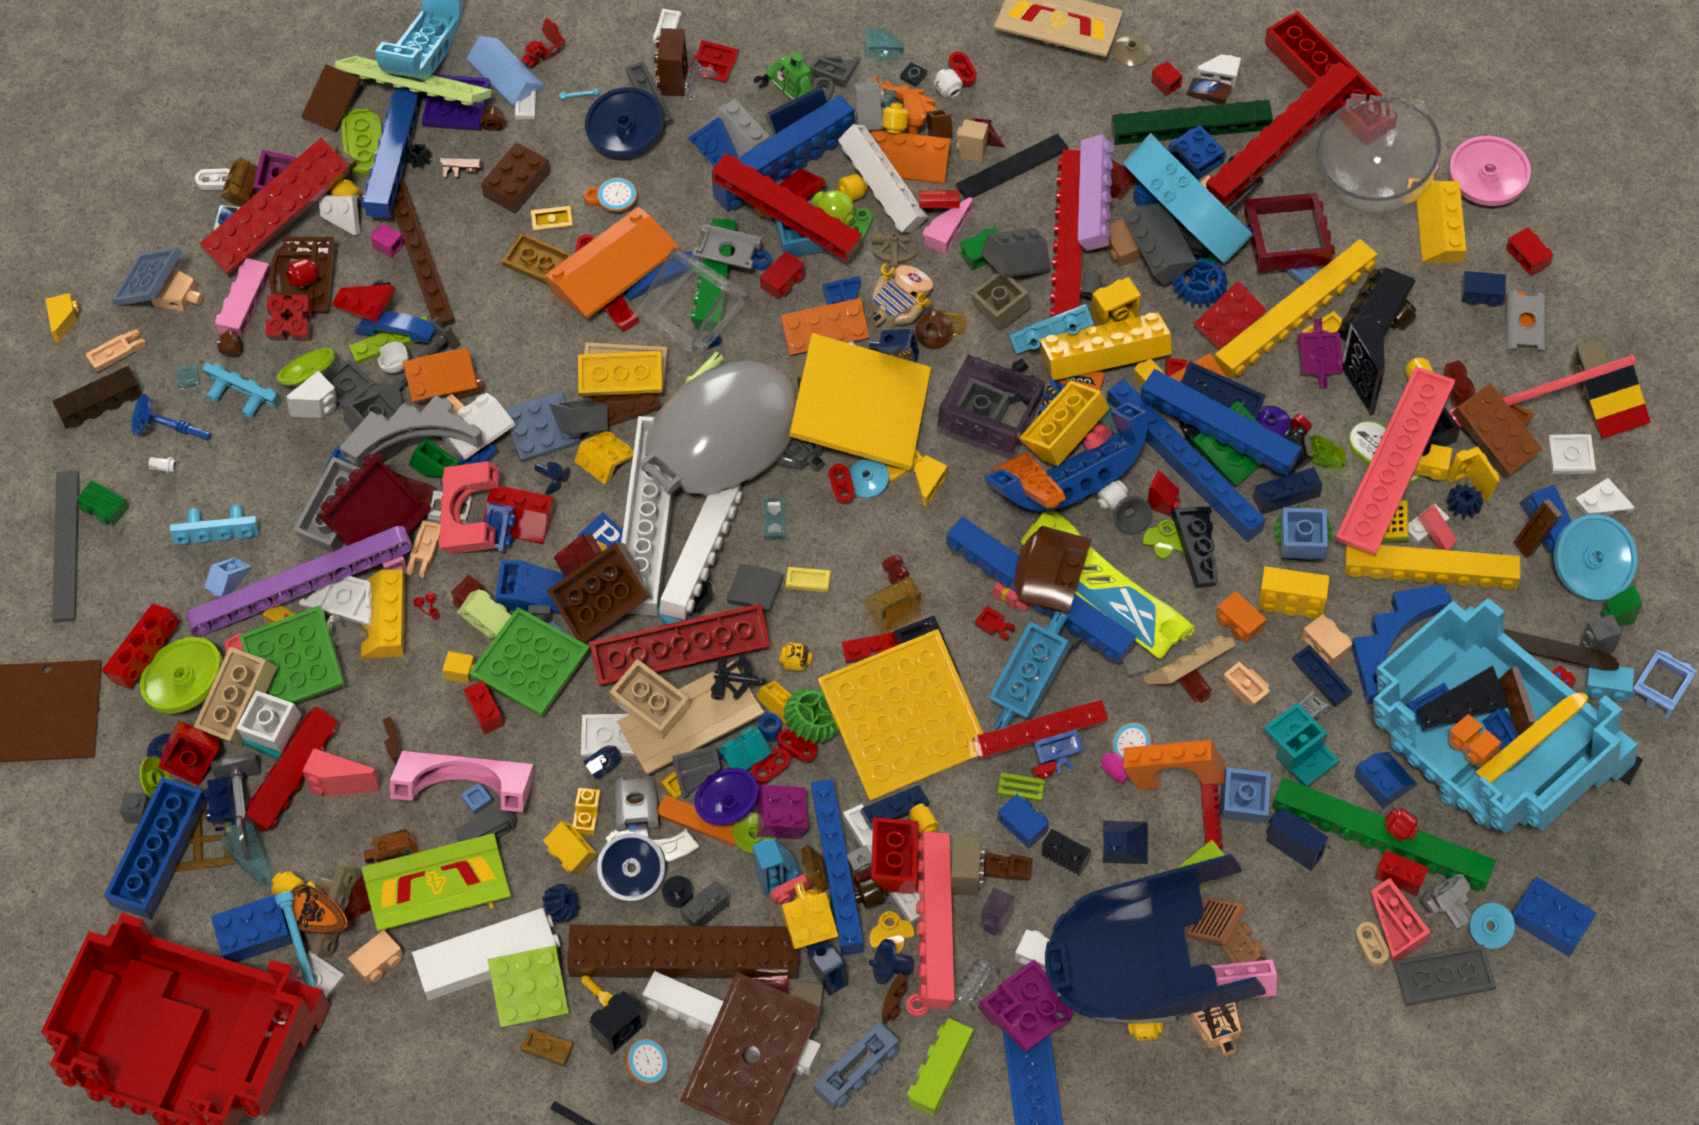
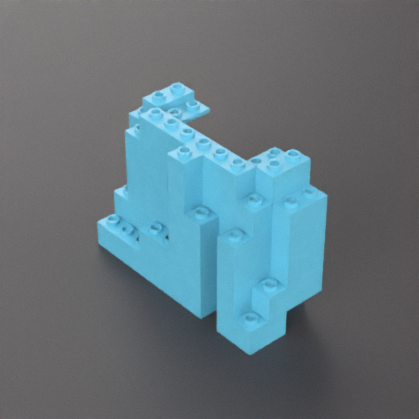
[1374,598,1638,834]

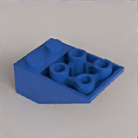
[495,559,568,614]

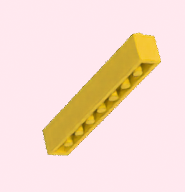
[1344,545,1520,590]

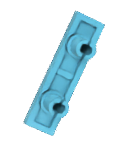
[1009,304,1094,354]
[202,362,282,418]
[170,504,259,545]

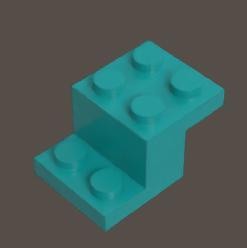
[1263,702,1340,787]

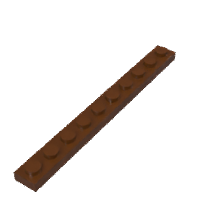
[392,176,455,326]

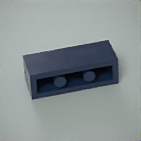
[1253,467,1323,515]

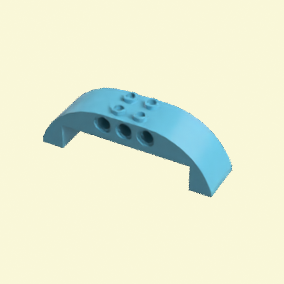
[375,0,464,80]
[1123,133,1253,264]

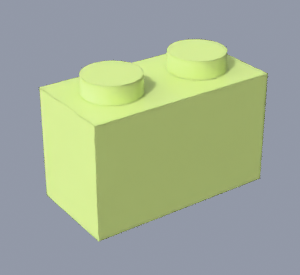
[457,590,511,639]

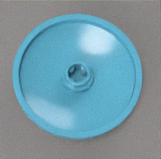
[1554,514,1638,601]

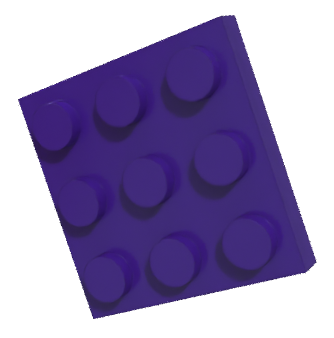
[422,74,490,130]

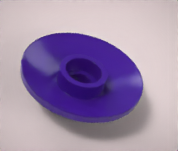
[1256,406,1291,436]

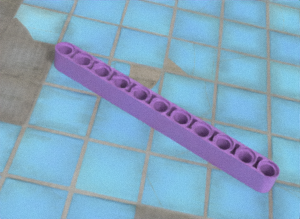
[186,526,412,636]

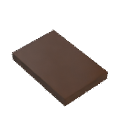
[301,64,362,133]

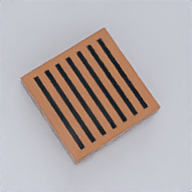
[1186,897,1246,946]

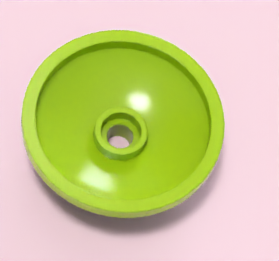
[277,348,335,386]

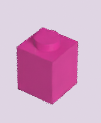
[370,223,404,258]

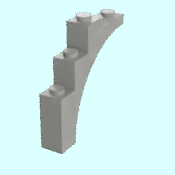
[340,395,483,468]

